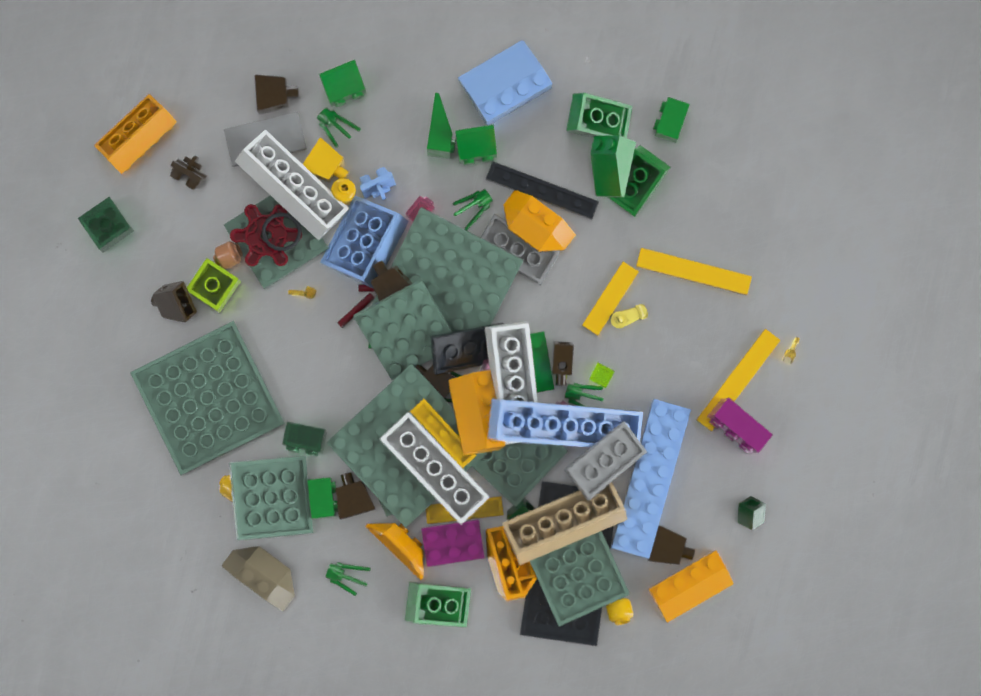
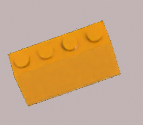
[94,94,177,174]
[448,370,506,456]
[648,550,734,623]

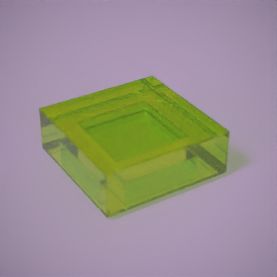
[589,363,615,389]

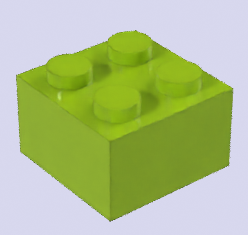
[187,258,241,313]

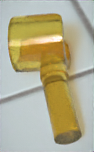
[288,286,317,299]
[783,337,800,364]

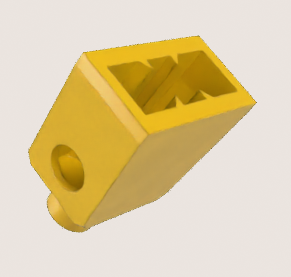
[303,138,349,183]

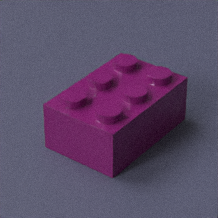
[707,397,773,454]
[421,520,485,567]

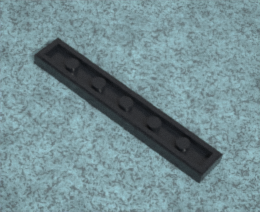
[486,161,599,220]

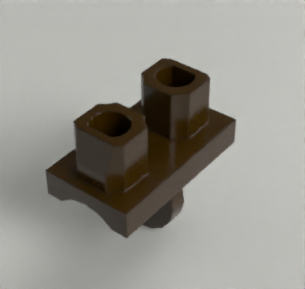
[170,155,207,190]

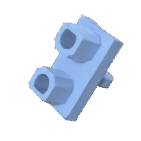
[360,167,396,200]

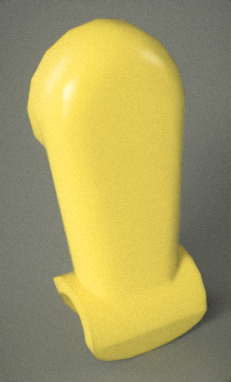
[611,304,648,329]

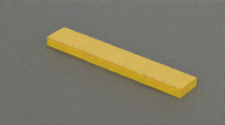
[636,248,752,296]
[696,329,780,432]

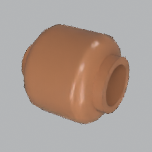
[213,241,243,269]

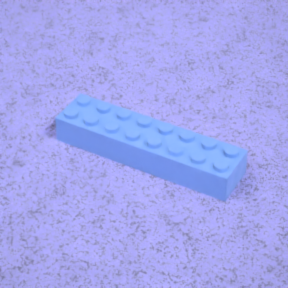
[488,399,643,447]
[611,399,691,559]

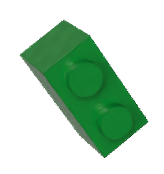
[653,97,690,143]
[308,477,338,519]

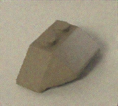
[221,546,295,612]

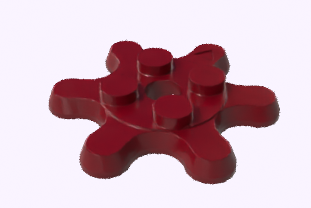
[230,204,302,267]

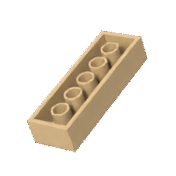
[502,482,627,565]

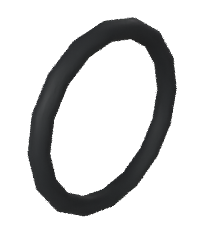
[262,213,302,251]

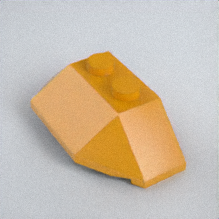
[503,190,576,252]
[365,523,424,580]
[486,526,537,601]

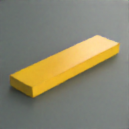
[582,262,639,336]
[410,399,477,469]
[425,496,504,524]

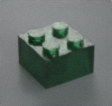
[78,197,134,252]
[282,422,327,457]

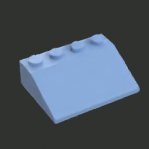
[458,40,552,126]
[320,195,409,289]

